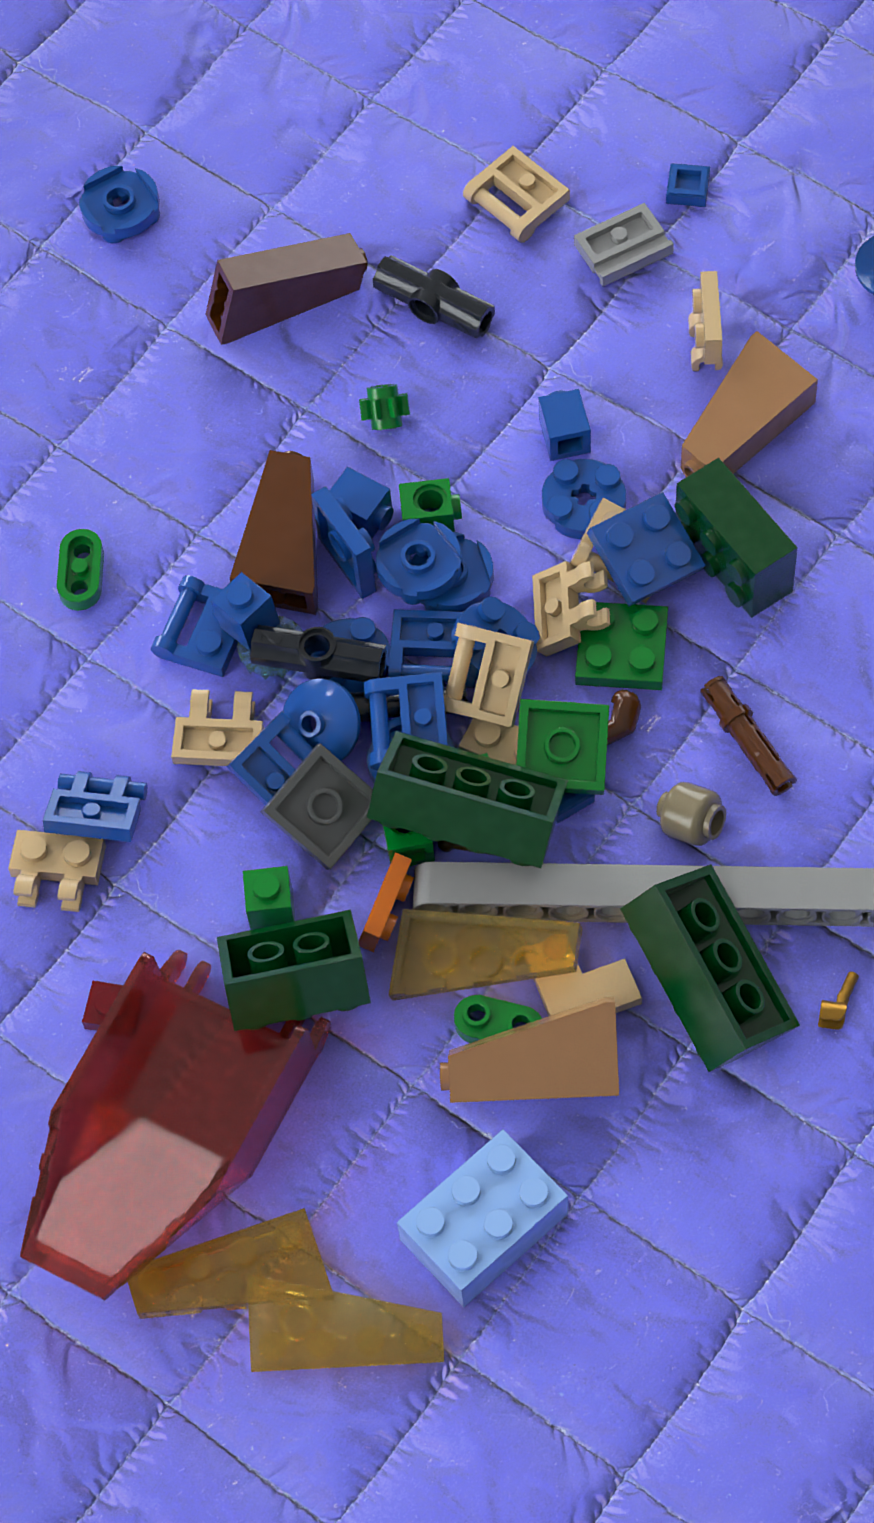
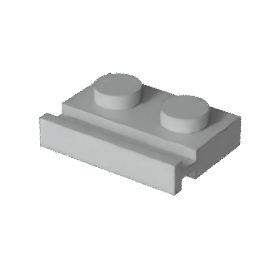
[574,203,674,286]

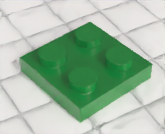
[575,601,668,690]
[516,699,609,795]

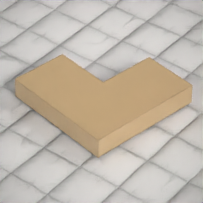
[523,935,642,1016]

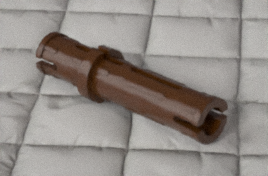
[700,676,797,796]

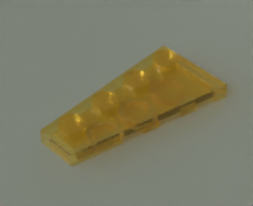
[389,909,583,1001]
[124,1208,335,1319]
[247,1274,445,1372]

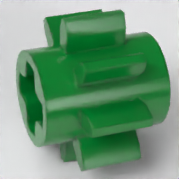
[359,384,410,430]

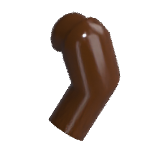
[607,690,641,745]

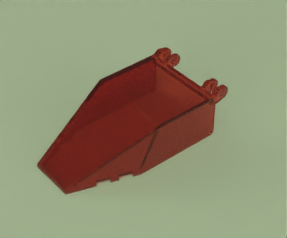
[20,949,331,1301]

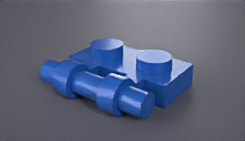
[43,771,148,842]

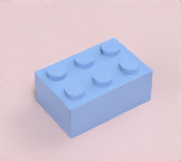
[397,1129,568,1307]

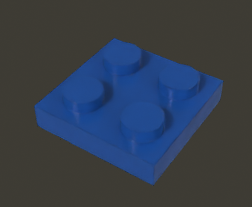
[311,486,377,599]
[587,492,706,607]

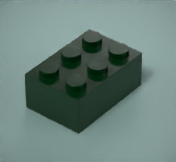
[674,457,798,618]
[217,910,371,1032]

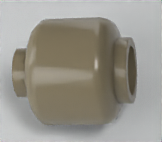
[656,782,726,846]

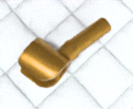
[818,972,859,1030]

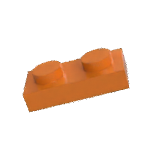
[358,852,414,952]

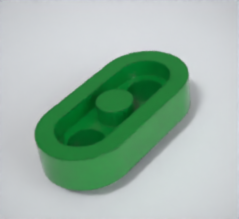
[57,529,104,611]
[454,995,542,1043]

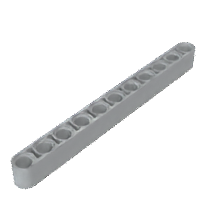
[413,862,874,927]

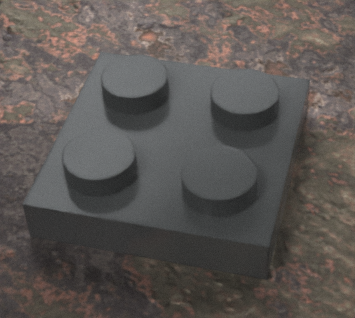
[260,743,373,870]

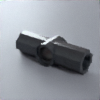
[373,255,495,339]
[250,624,387,682]

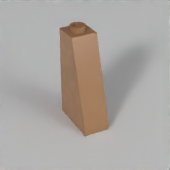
[681,331,818,477]
[440,997,619,1103]

